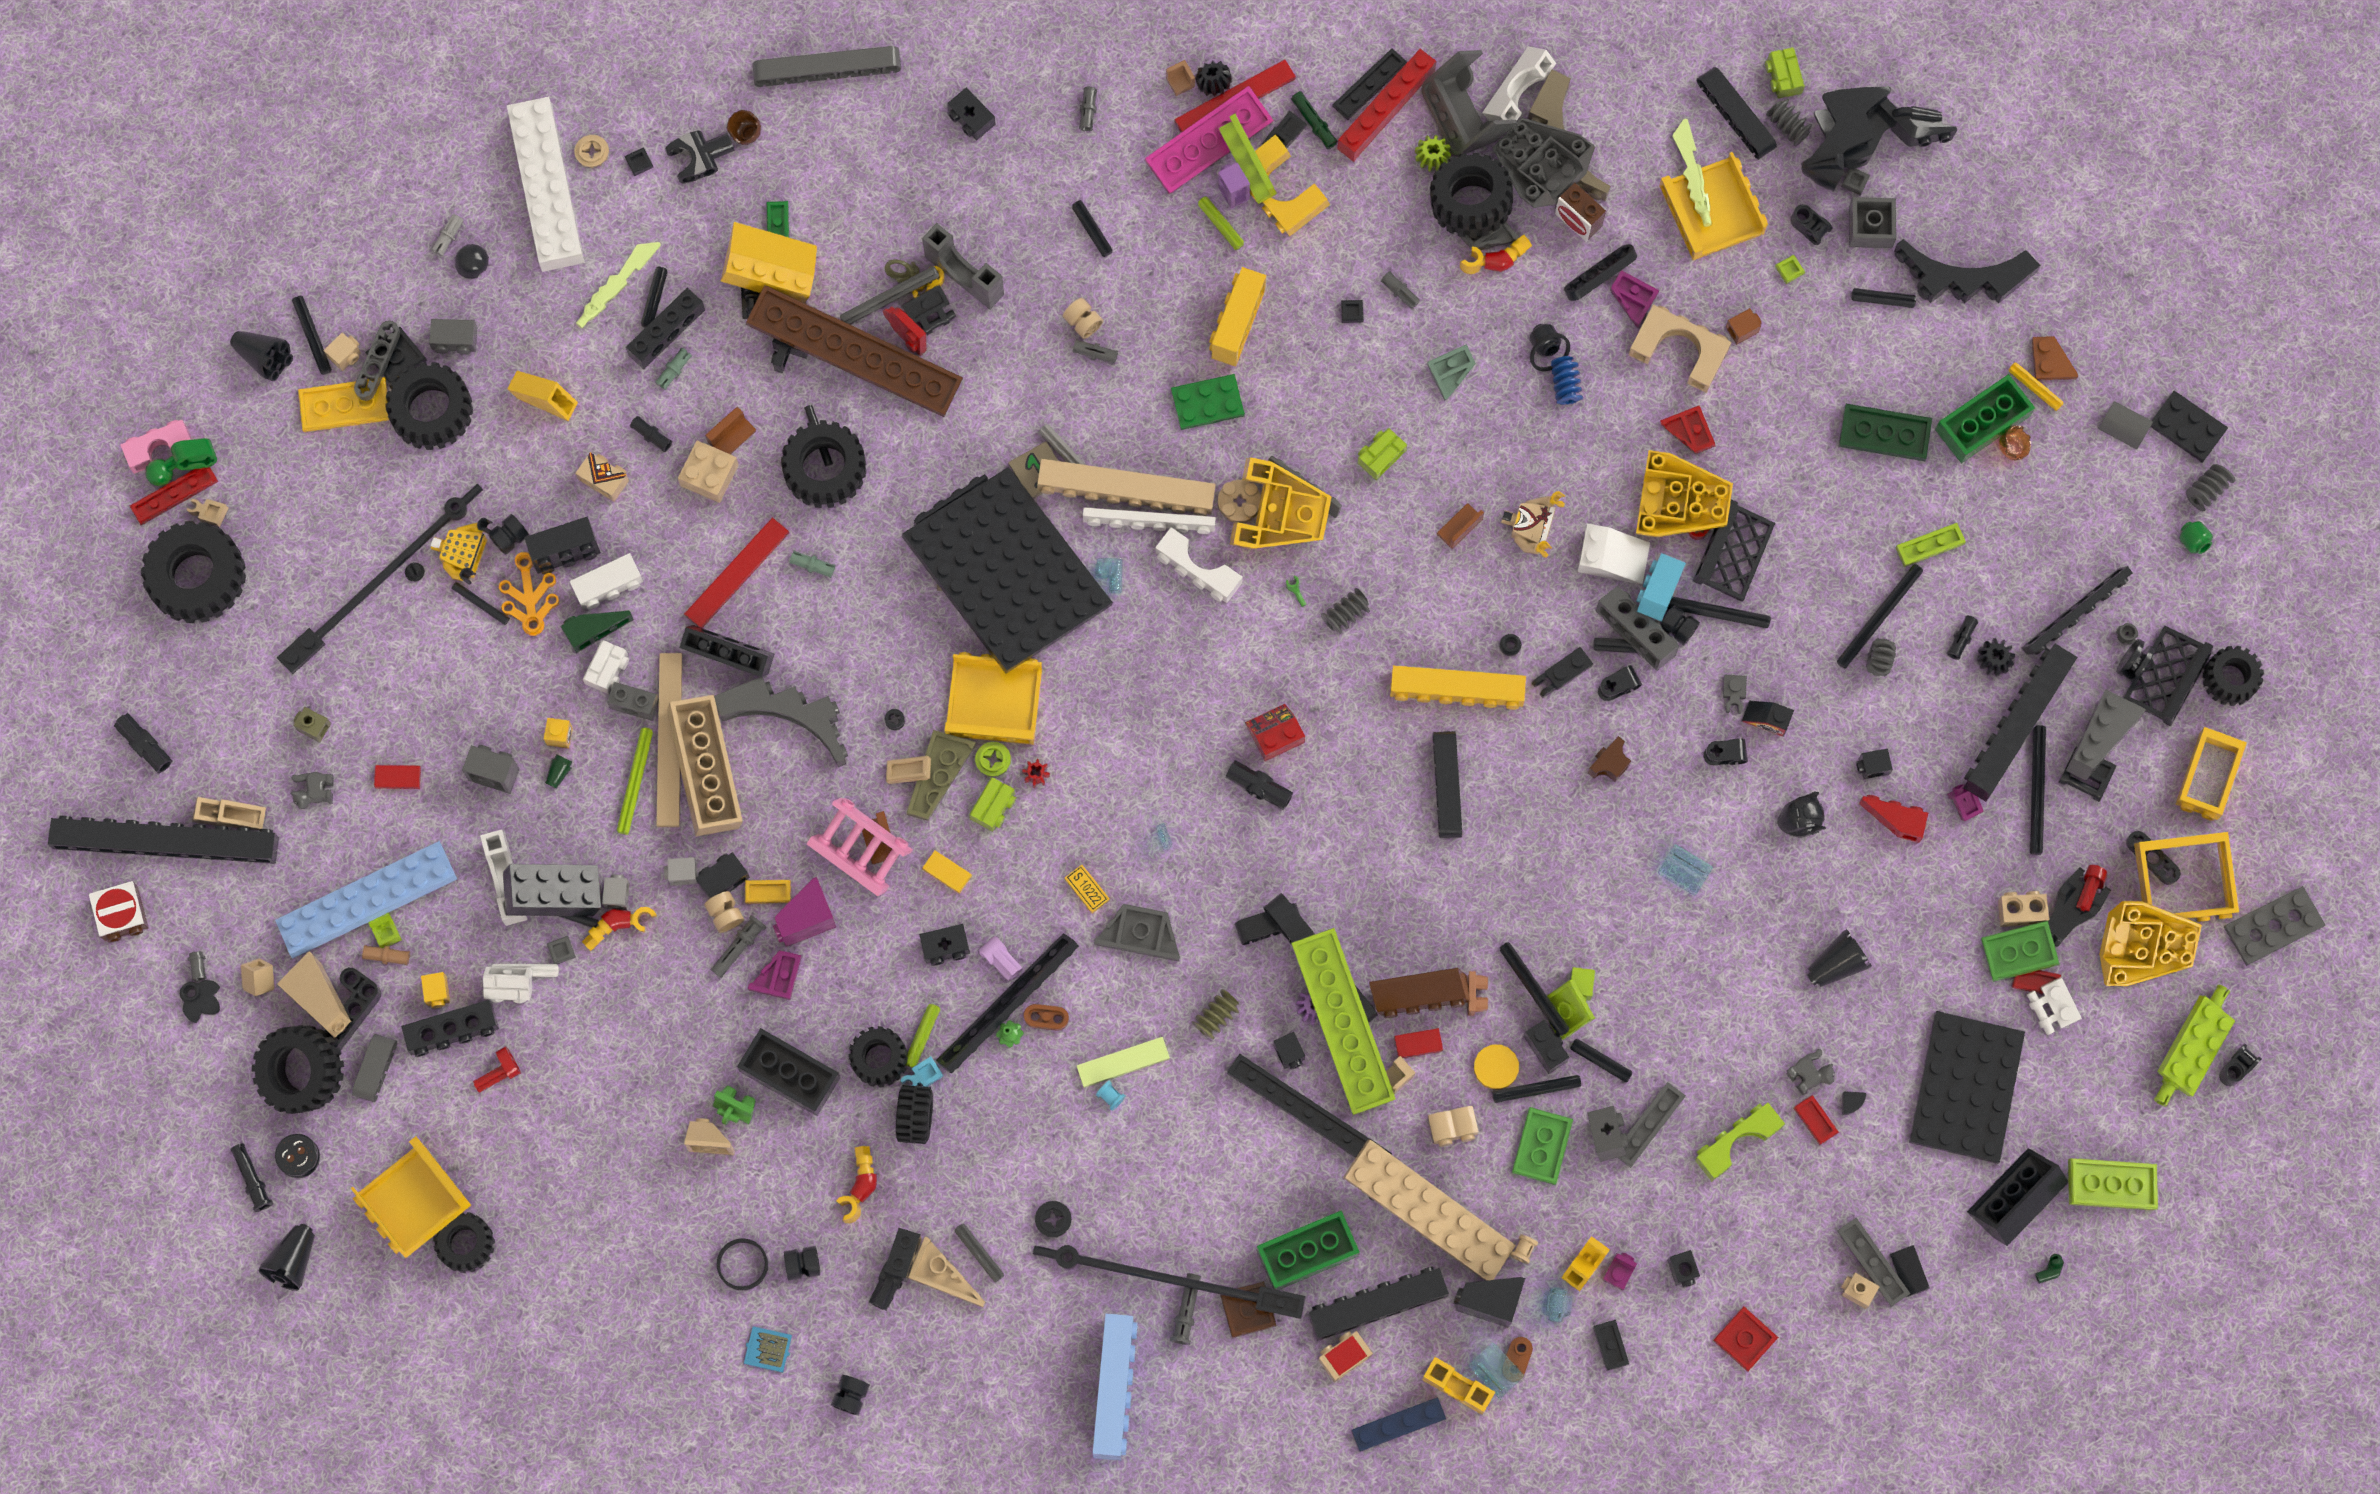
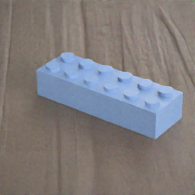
[1093,1313,1138,1461]

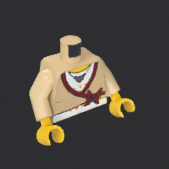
[1501,491,1566,558]

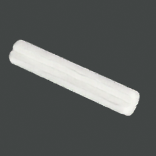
[492,964,559,977]

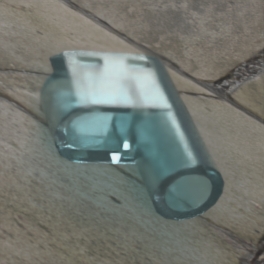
[1095,558,1123,594]

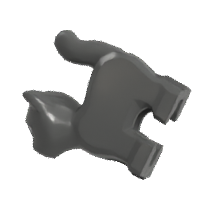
[290,772,334,809]
[1786,1049,1835,1095]

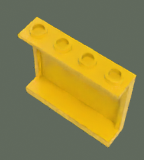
[1659,152,1768,260]
[944,652,1042,745]
[350,1136,471,1258]

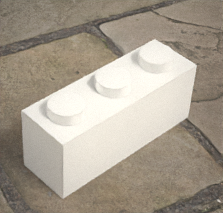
[570,553,643,610]

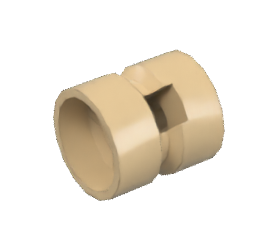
[1063,298,1104,339]
[704,891,744,933]

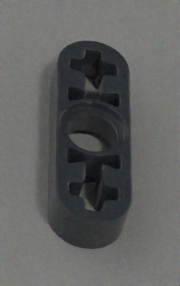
[2126,831,2181,885]

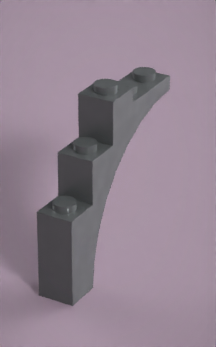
[714,677,848,767]

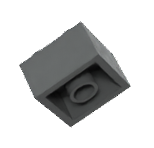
[1849,197,1896,248]
[462,745,520,794]

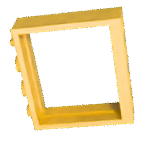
[2134,832,2239,922]

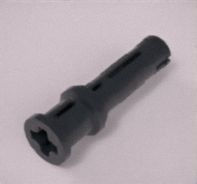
[230,1143,273,1212]

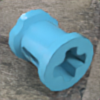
[1096,1080,1126,1111]

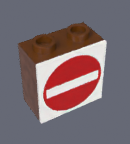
[1555,183,1606,242]
[89,881,149,943]

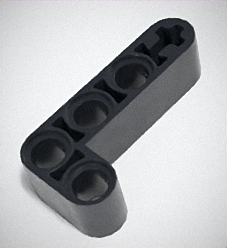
[324,967,381,1051]

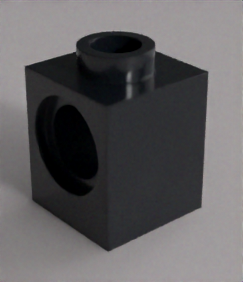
[1856,748,1893,780]
[1273,1032,1305,1070]
[1667,1250,1700,1288]

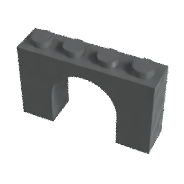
[922,222,1004,310]

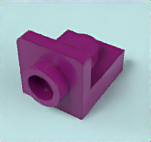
[1947,784,1984,821]
[1603,1252,1637,1291]

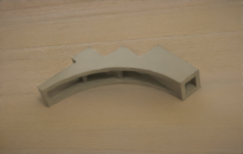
[1528,69,1611,201]

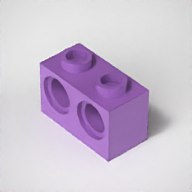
[1218,163,1250,209]

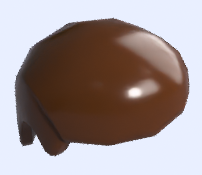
[727,110,761,145]

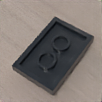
[2151,390,2228,463]

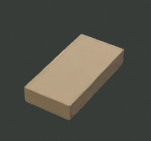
[886,756,931,784]

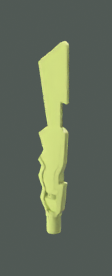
[1672,119,1712,227]
[576,242,661,329]

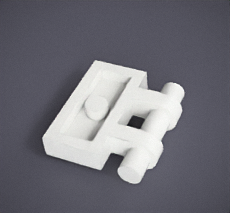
[2027,977,2082,1035]

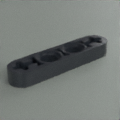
[1564,244,1637,301]

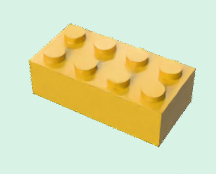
[1209,267,1266,367]

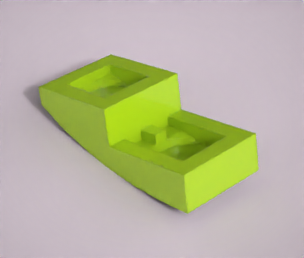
[368,913,402,948]

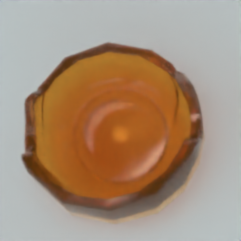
[1999,425,2031,461]

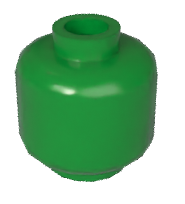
[2179,521,2213,554]

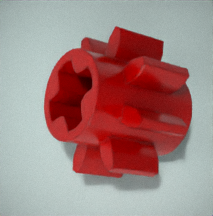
[1022,759,1050,788]

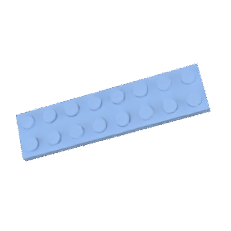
[275,841,457,959]

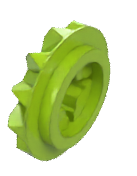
[975,742,1011,777]

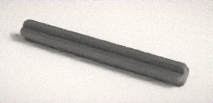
[840,266,939,324]

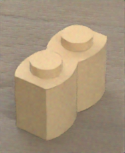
[1428,1106,1479,1147]

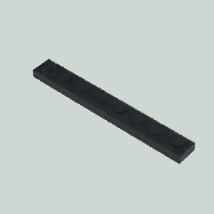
[936,933,1079,1074]
[1227,1054,1392,1158]

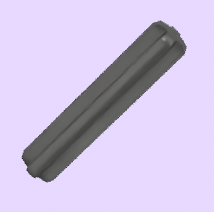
[955,1224,1004,1282]

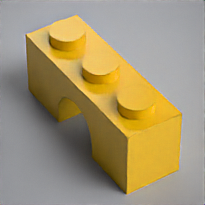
[1422,1357,1495,1415]

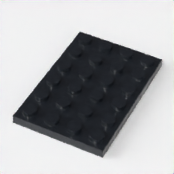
[1909,1011,2025,1164]

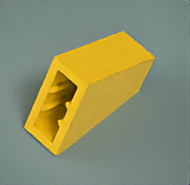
[507,371,578,421]

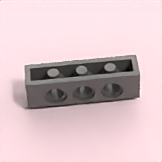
[1596,586,1679,671]

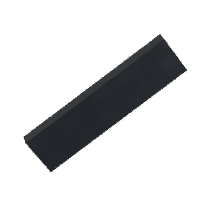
[1332,48,1407,120]

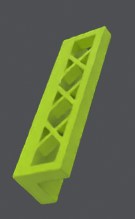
[1219,114,1277,204]

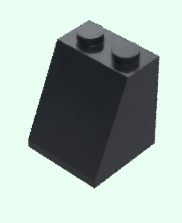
[1453,1277,1526,1328]

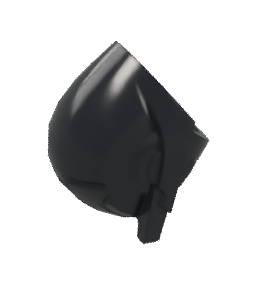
[1777,791,1826,838]

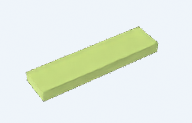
[1076,1037,1170,1088]

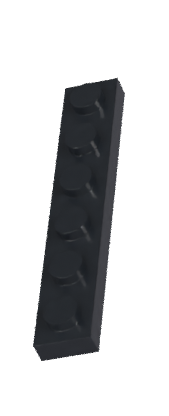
[2021,566,2133,655]

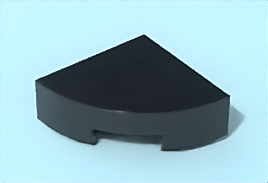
[1842,1091,1866,1115]

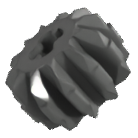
[1866,638,1896,677]

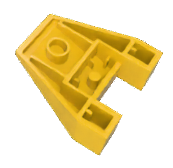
[1229,457,1331,549]

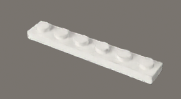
[1083,508,1216,534]

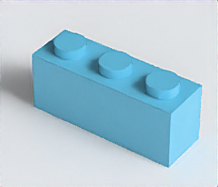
[1636,553,1686,622]

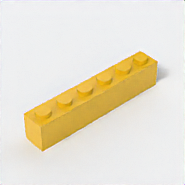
[1390,665,1526,710]

